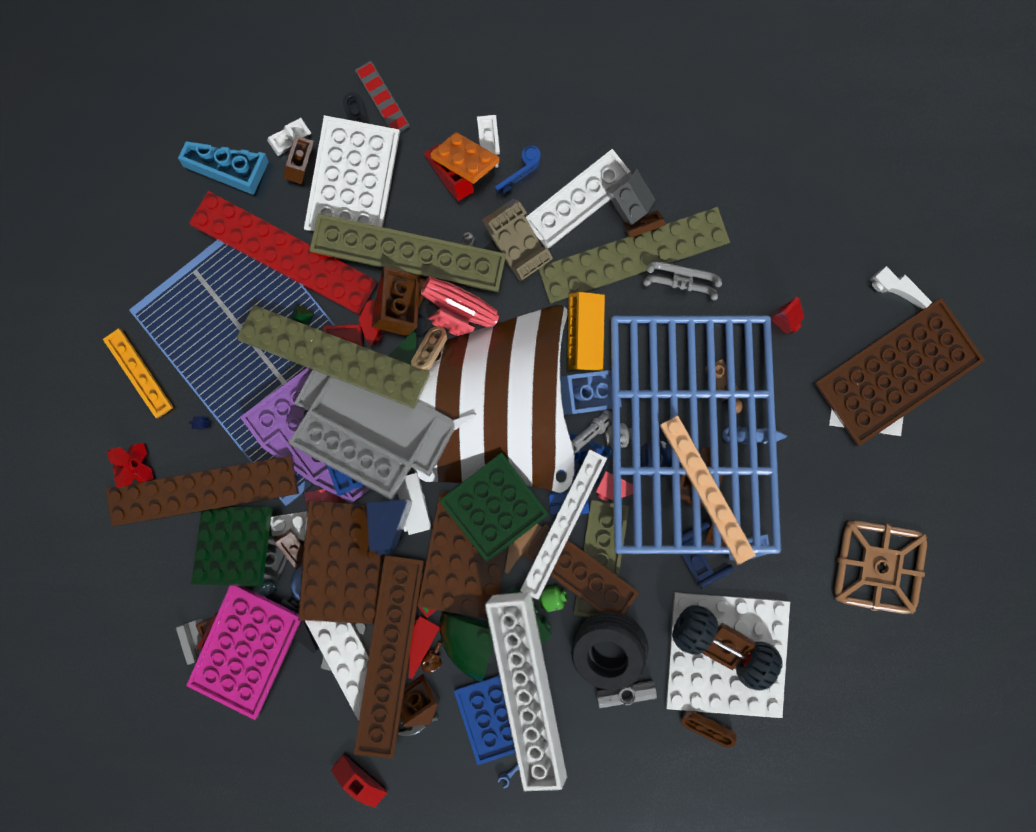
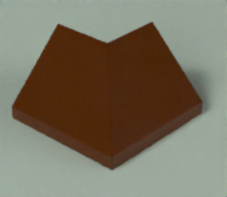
[400,675,440,727]

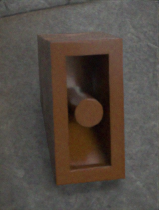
[283,135,314,184]

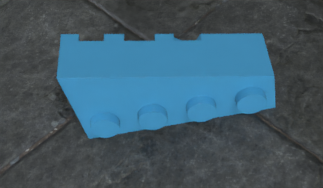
[178,141,269,195]

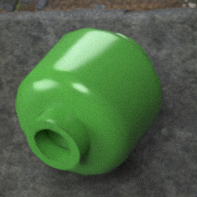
[538,585,567,612]

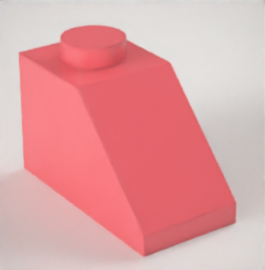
[595,471,633,502]

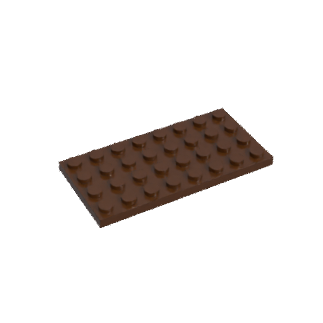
[814,297,986,446]

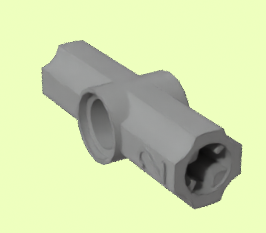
[596,681,657,708]

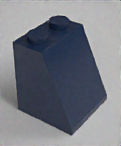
[367,499,412,555]

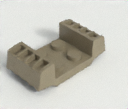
[482,198,553,281]

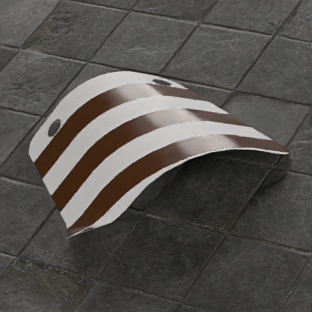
[414,305,574,493]

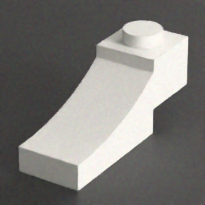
[870,266,932,310]

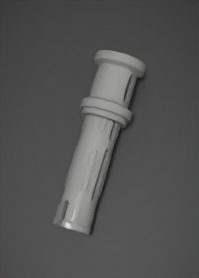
[571,410,612,453]

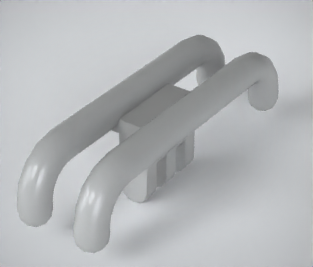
[643,261,722,300]

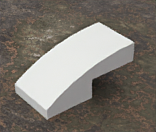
[267,118,311,156]

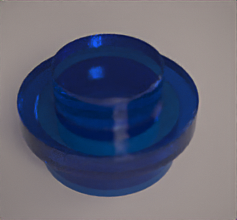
[189,416,209,429]

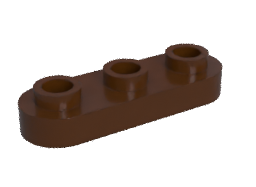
[681,711,737,747]

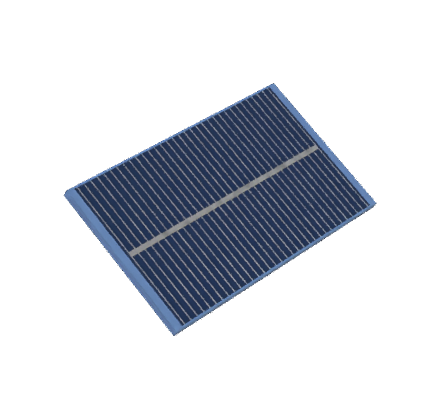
[129,240,335,506]

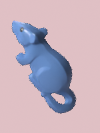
[722,426,787,445]

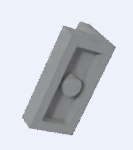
[176,618,203,665]

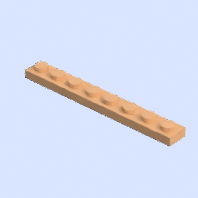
[660,416,756,565]

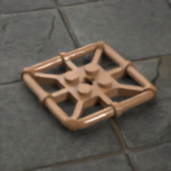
[834,520,928,614]

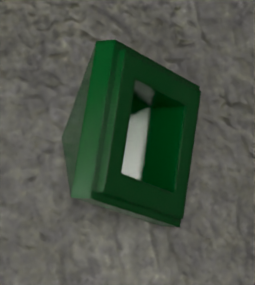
[289,304,314,326]

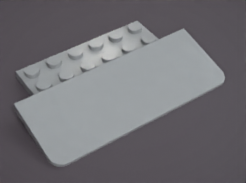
[288,370,455,500]

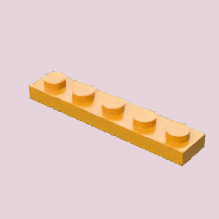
[103,328,174,418]

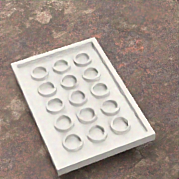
[304,115,400,232]

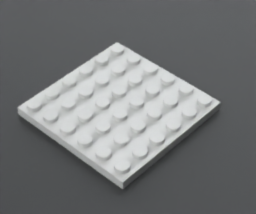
[666,592,790,718]

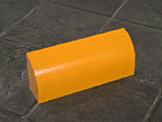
[567,292,605,371]

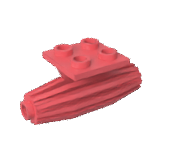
[421,276,499,336]

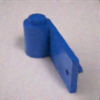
[495,145,541,195]

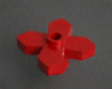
[107,443,154,488]

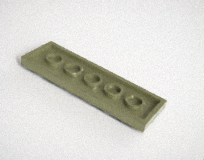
[573,500,629,617]

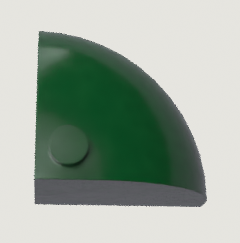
[440,611,493,682]

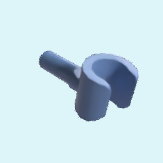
[498,763,519,788]

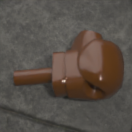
[421,641,442,673]

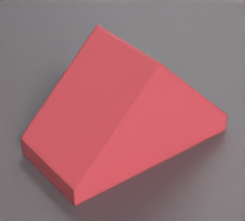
[304,489,345,507]

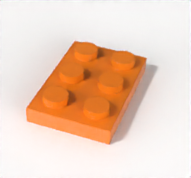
[430,132,499,184]

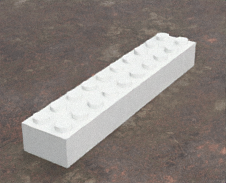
[486,592,567,791]

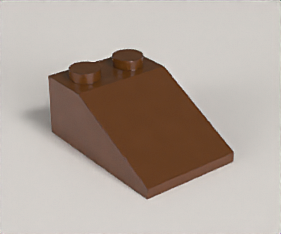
[372,266,420,336]

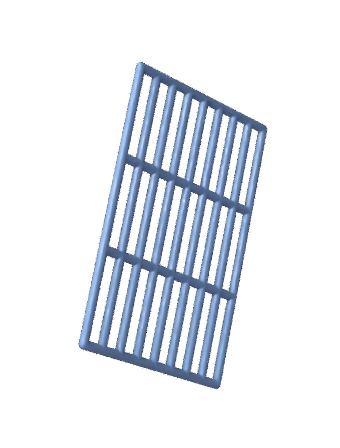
[611,315,781,554]

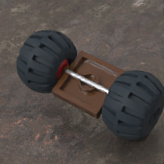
[672,605,783,691]

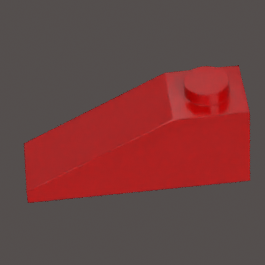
[424,143,474,201]
[771,297,804,334]
[409,614,440,679]

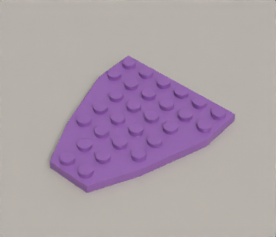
[240,368,371,503]

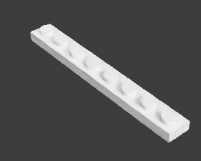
[520,450,607,600]

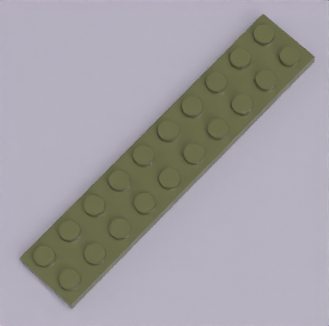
[538,207,730,304]
[310,214,506,292]
[236,305,430,409]

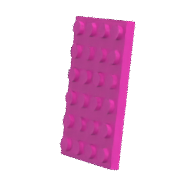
[186,586,301,720]

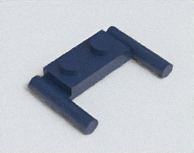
[673,520,735,589]

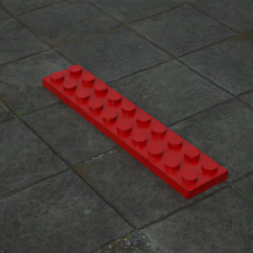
[189,191,378,315]

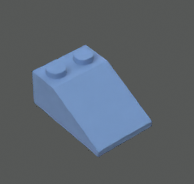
[560,370,622,415]

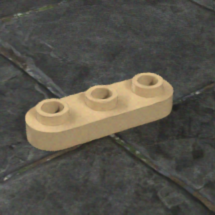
[411,326,447,372]

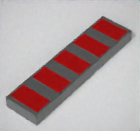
[355,61,410,132]

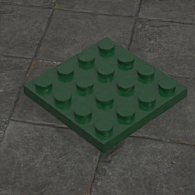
[439,452,549,562]
[191,507,273,586]

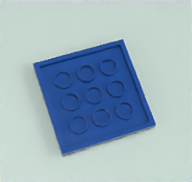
[454,674,516,766]

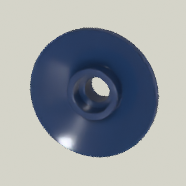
[640,440,672,478]

